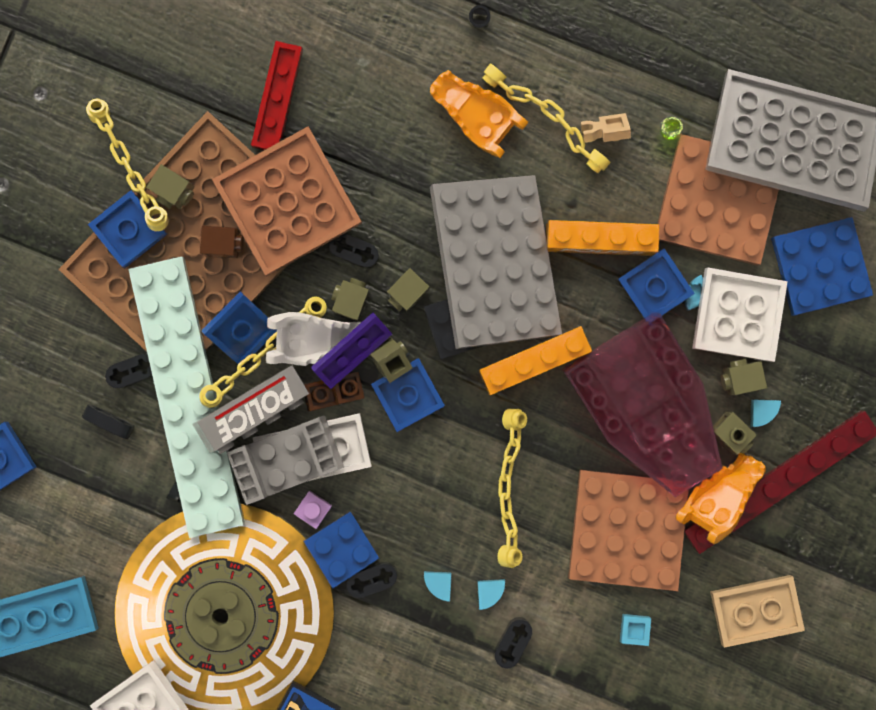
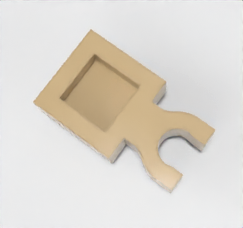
[581,113,631,143]

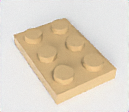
[710,575,805,648]

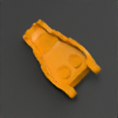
[430,70,528,158]
[675,453,766,544]

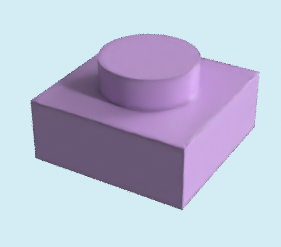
[294,491,332,529]

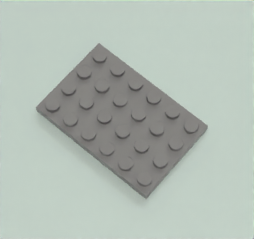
[705,69,876,212]
[430,175,562,349]

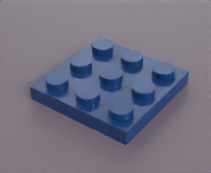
[771,217,873,316]

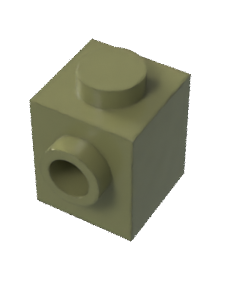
[146,164,195,209]
[387,268,430,312]
[331,278,370,322]
[370,337,413,383]
[721,359,767,395]
[708,412,756,455]

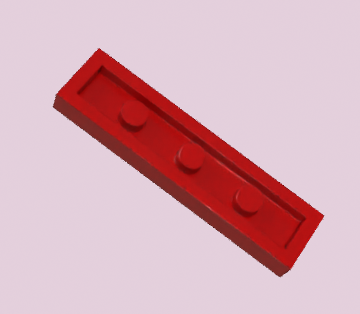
[251,41,303,150]

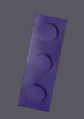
[311,313,392,389]

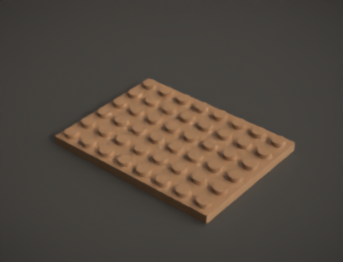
[59,111,288,352]

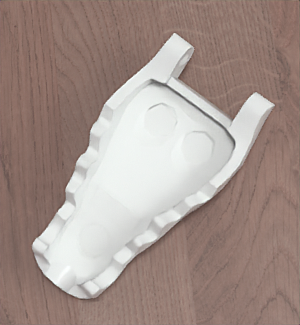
[266,312,361,366]

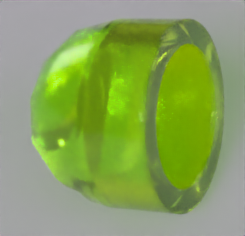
[660,117,683,141]

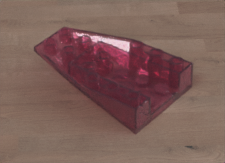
[561,312,722,497]

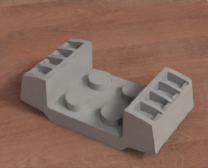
[227,416,344,505]

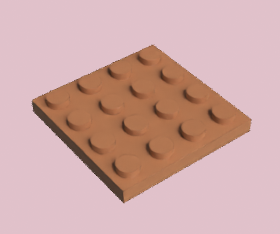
[212,127,362,276]
[658,134,779,266]
[568,470,689,591]

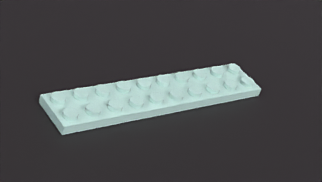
[128,256,245,538]

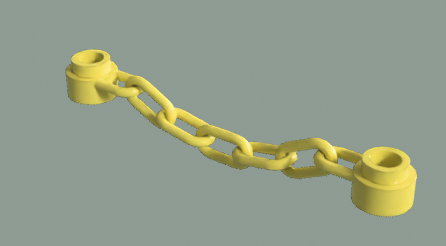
[482,63,611,173]
[86,99,169,231]
[199,297,327,408]
[498,408,527,568]

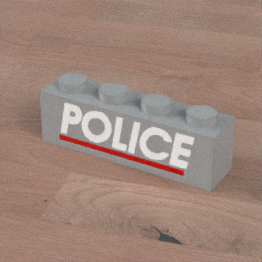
[192,366,309,454]

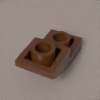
[304,372,364,412]

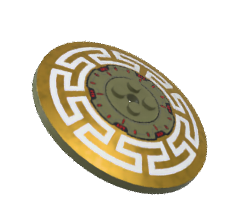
[115,503,335,710]

